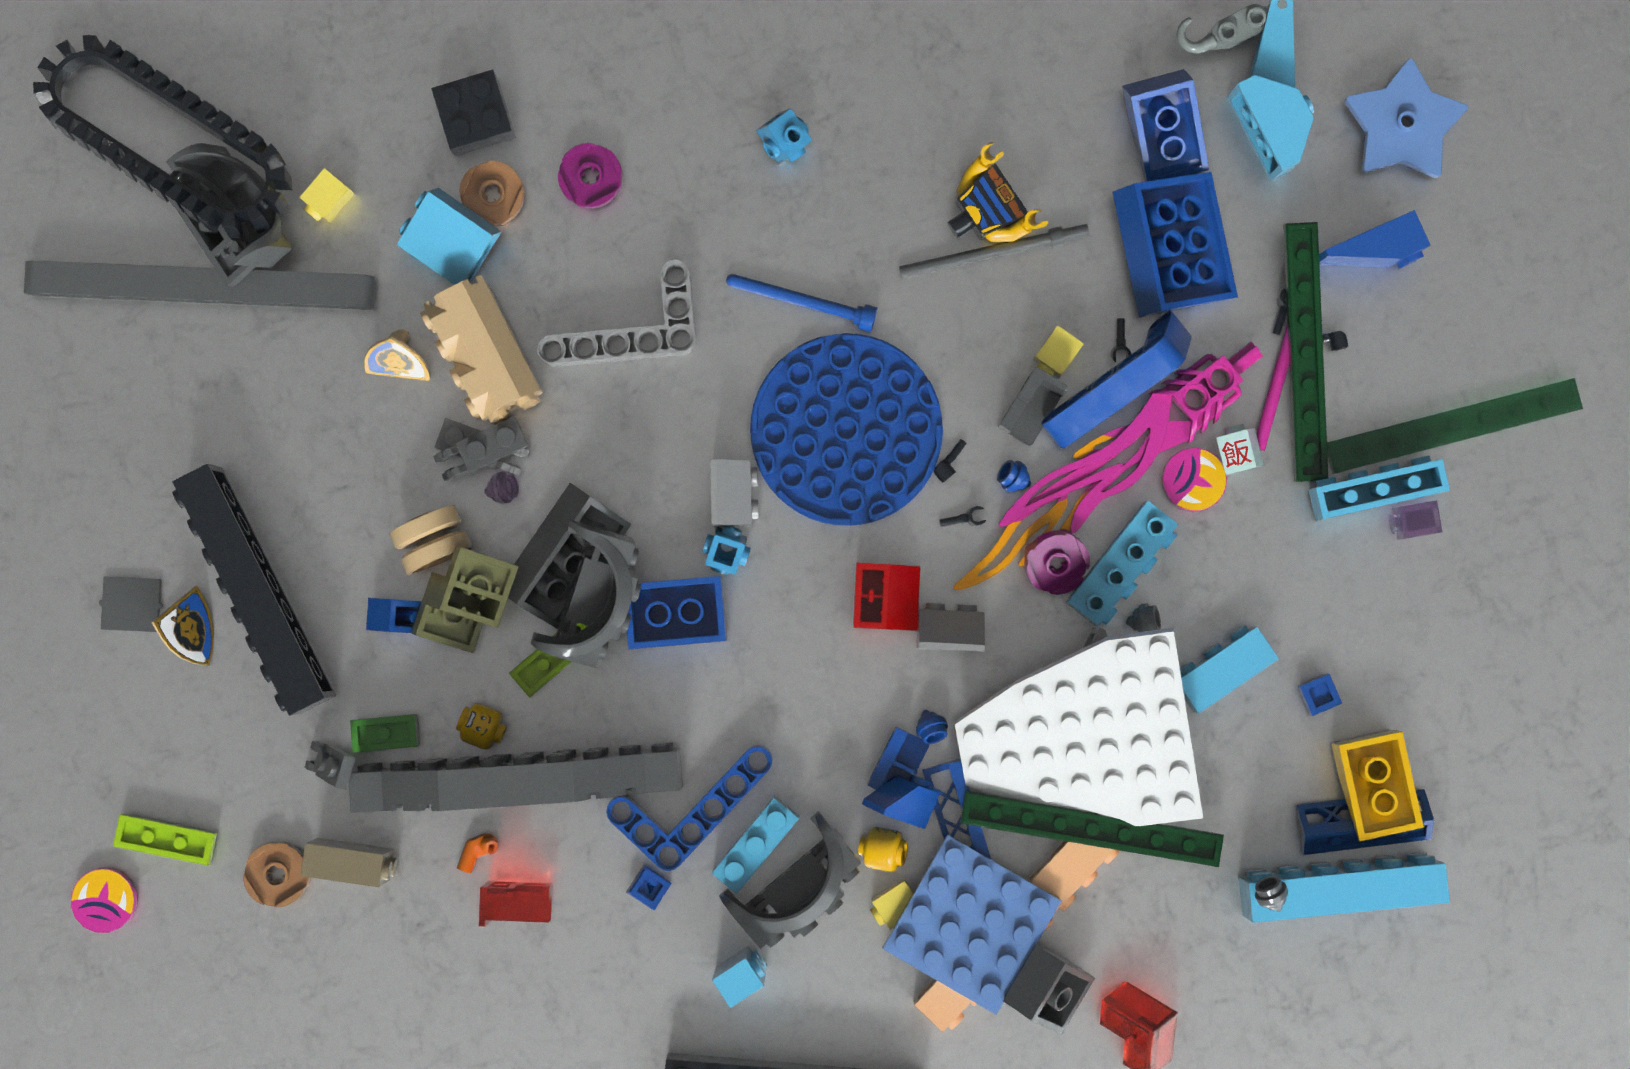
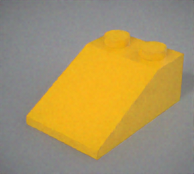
[1331,730,1424,841]

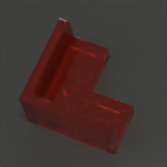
[479,881,553,927]
[1100,982,1178,1069]

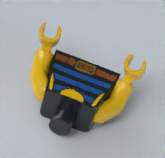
[947,142,1048,242]

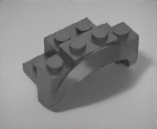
[166,143,292,287]
[531,520,641,668]
[719,811,861,949]

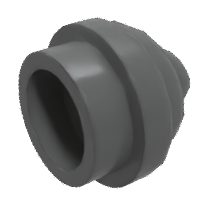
[1126,603,1161,632]
[1255,876,1288,912]

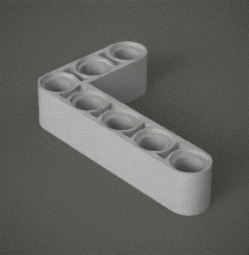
[537,259,696,367]

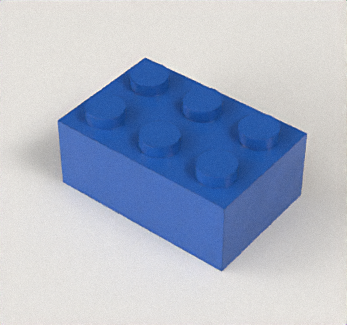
[627,576,727,650]

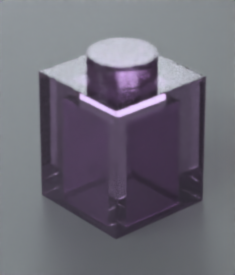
[1389,500,1442,540]

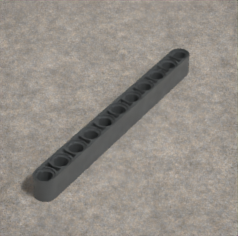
[24,261,375,310]

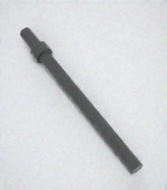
[899,224,1089,279]

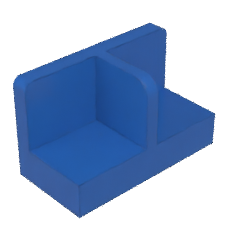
[867,726,929,790]

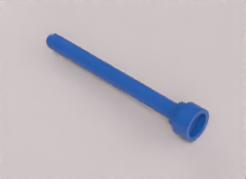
[726,274,878,332]

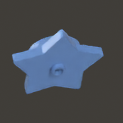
[1344,59,1468,178]

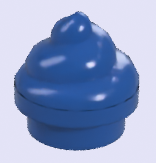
[997,460,1031,492]
[916,710,948,744]

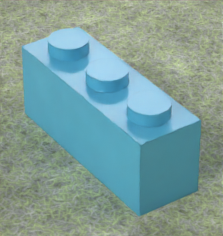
[1180,625,1279,714]
[712,795,799,894]
[712,946,767,1008]

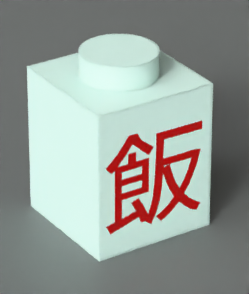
[1216,424,1264,475]

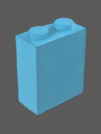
[396,188,502,285]

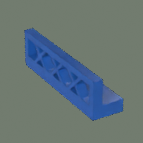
[922,759,991,859]
[1296,789,1434,855]

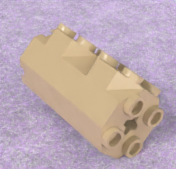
[420,275,543,425]

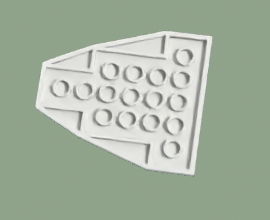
[955,628,1203,826]

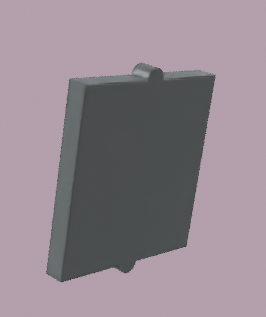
[99,577,163,632]

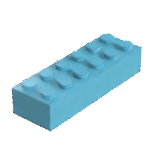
[1238,853,1450,923]

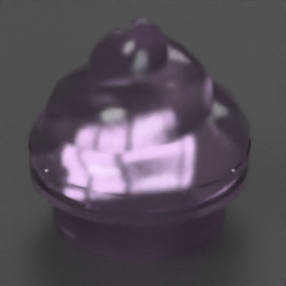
[484,472,519,504]

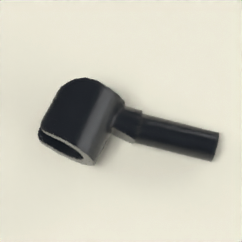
[1273,288,1287,335]
[1110,318,1131,362]
[1322,331,1348,351]
[934,439,967,483]
[939,506,986,527]

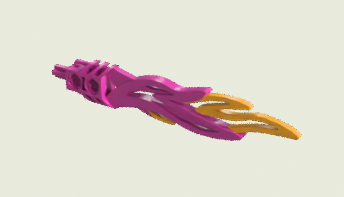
[953,342,1263,590]

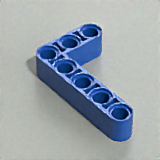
[1041,311,1192,448]
[606,745,773,871]

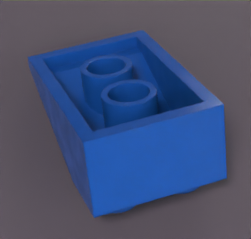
[1122,69,1209,182]
[1319,210,1431,269]

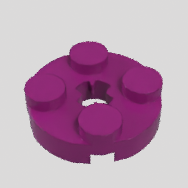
[558,143,623,209]
[1024,529,1090,595]

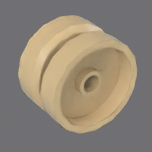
[389,505,473,575]

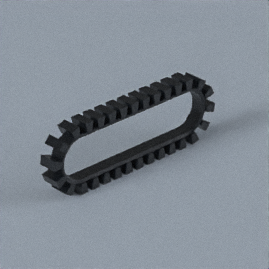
[33,35,292,238]

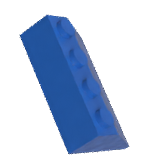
[1112,172,1238,317]

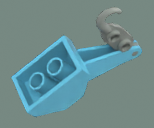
[1177,0,1314,181]

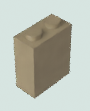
[300,838,398,887]

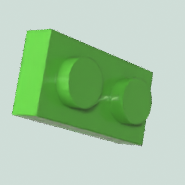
[350,714,419,753]

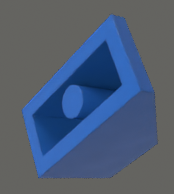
[366,598,422,633]
[862,775,940,829]

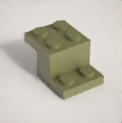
[411,546,519,653]

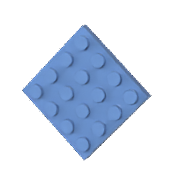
[882,834,1061,1015]

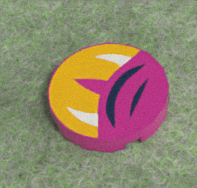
[1161,447,1227,512]
[71,868,137,933]

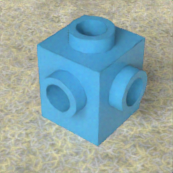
[756,108,813,162]
[702,526,751,575]

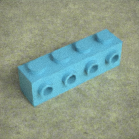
[1309,455,1450,521]
[1065,501,1179,626]

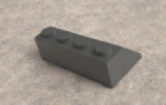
[508,483,631,629]

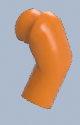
[457,834,499,873]

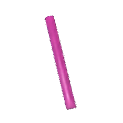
[1256,324,1289,451]

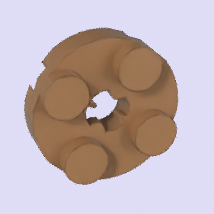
[459,160,525,226]
[243,842,311,907]

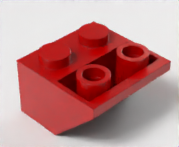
[853,563,920,631]

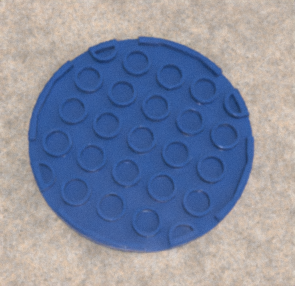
[750,333,943,526]

